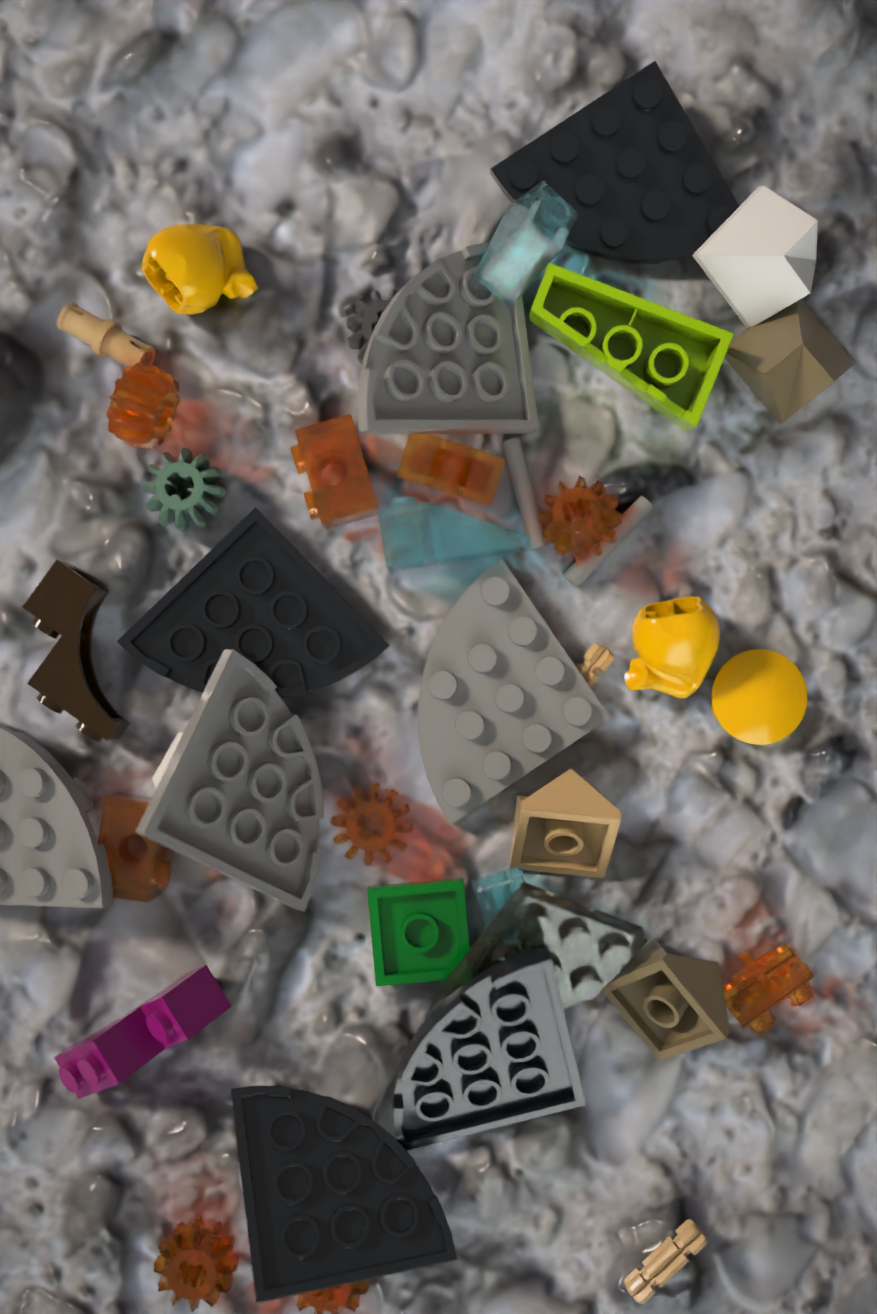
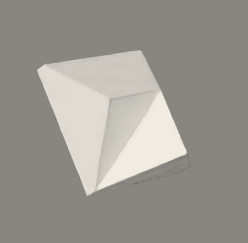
[692,186,818,328]

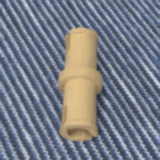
[57,302,156,375]

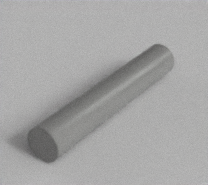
[502,438,549,551]
[563,496,654,588]

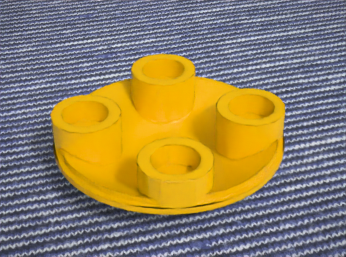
[710,649,807,745]

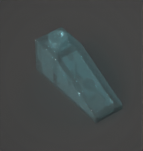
[378,497,532,572]

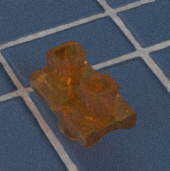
[723,943,815,1035]

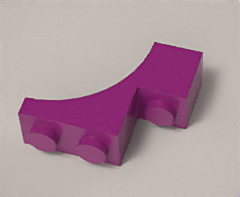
[54,965,232,1099]

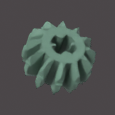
[142,448,226,531]

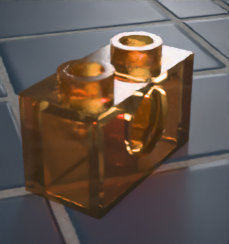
[290,414,380,530]
[397,432,506,506]
[98,792,171,903]

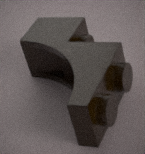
[23,560,130,742]

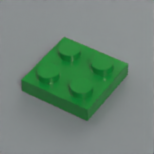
[367,878,473,986]

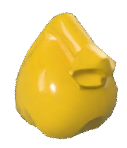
[142,224,258,315]
[625,596,720,698]

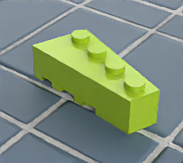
[529,263,734,432]

